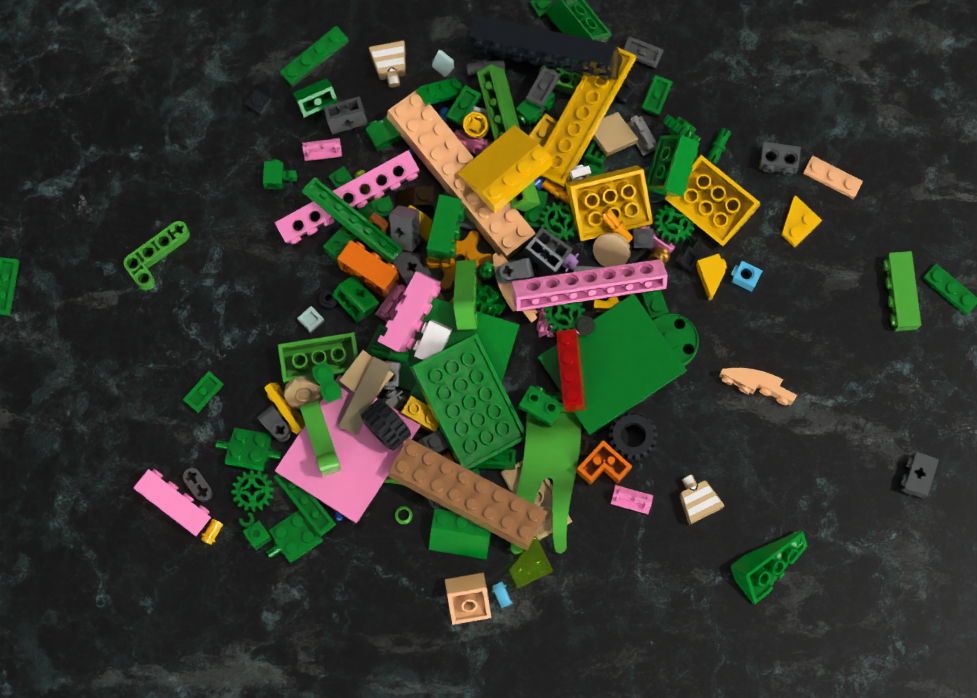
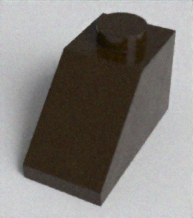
[396,186,434,211]

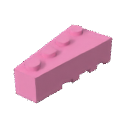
[378,271,441,352]
[133,469,211,536]

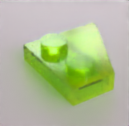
[509,537,553,589]

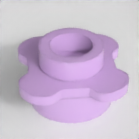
[562,253,579,273]

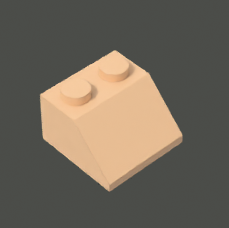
[445,573,491,625]

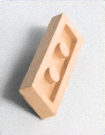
[803,156,863,199]

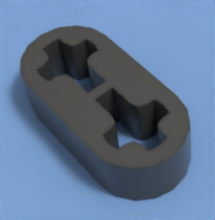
[183,468,212,502]

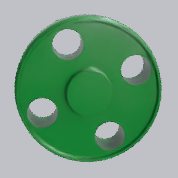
[653,314,699,366]

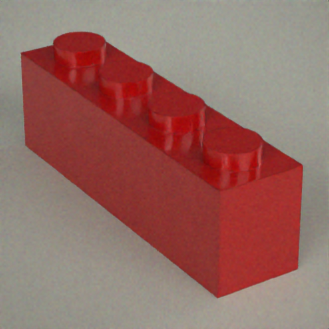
[556,329,586,412]

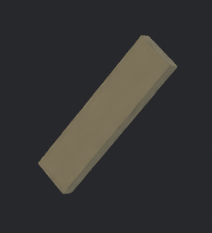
[339,357,392,435]

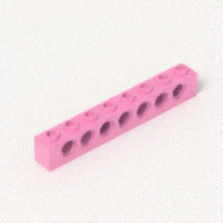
[275,150,420,245]
[512,259,668,311]

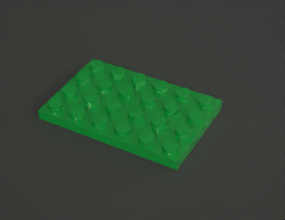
[410,334,526,470]

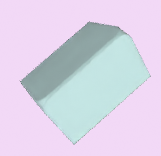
[432,50,454,77]

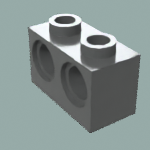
[759,142,801,175]

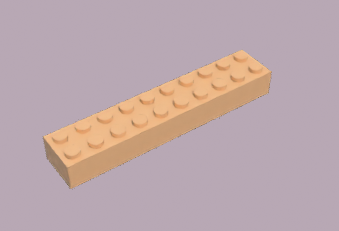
[387,90,536,260]

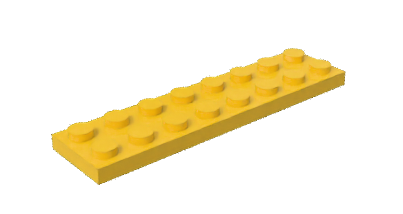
[540,41,636,187]

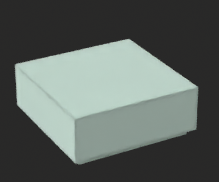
[297,306,324,333]

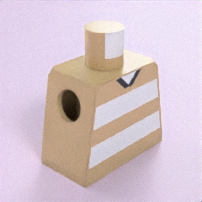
[369,41,406,87]
[680,475,724,525]

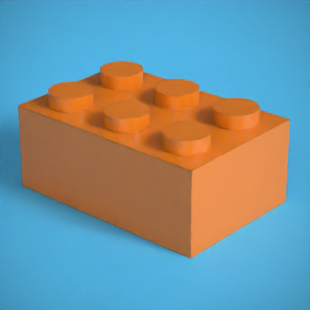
[337,240,399,299]

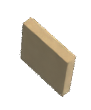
[592,112,638,157]
[339,350,394,398]

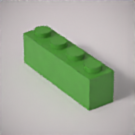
[883,251,921,331]

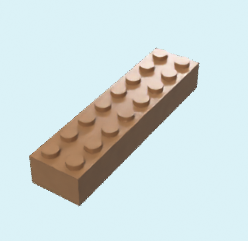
[389,438,547,551]

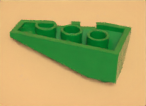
[730,530,807,604]

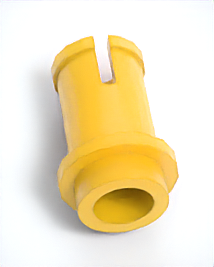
[201,519,223,545]

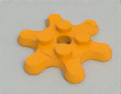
[425,230,493,292]

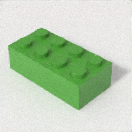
[278,333,359,386]

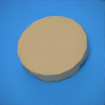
[593,232,631,267]
[284,376,323,410]

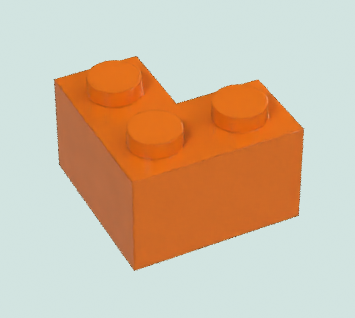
[576,440,632,485]

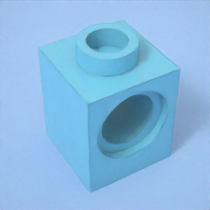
[731,261,762,292]

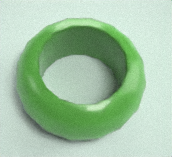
[395,506,413,524]

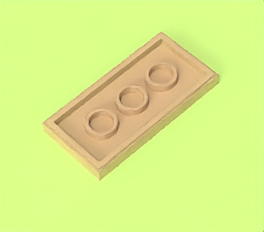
[501,460,572,541]

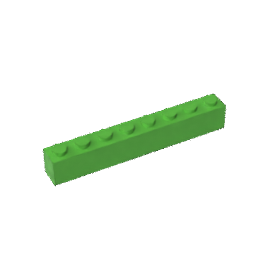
[477,64,540,212]

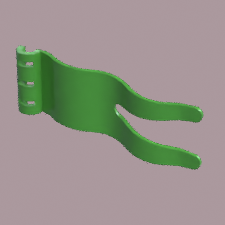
[511,392,581,554]

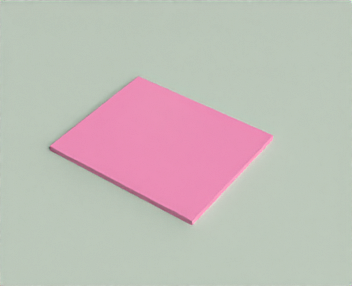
[275,374,421,524]

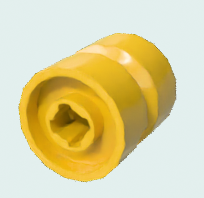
[463,112,489,140]

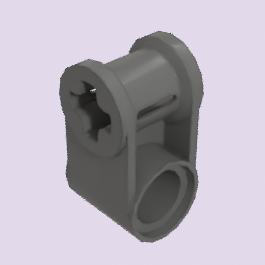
[495,258,534,284]
[257,405,292,442]

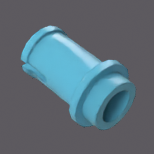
[492,582,512,608]

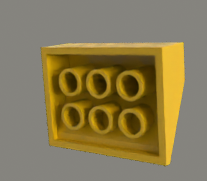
[457,125,552,214]
[665,155,760,246]
[565,165,653,241]

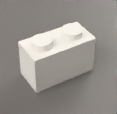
[413,320,453,360]

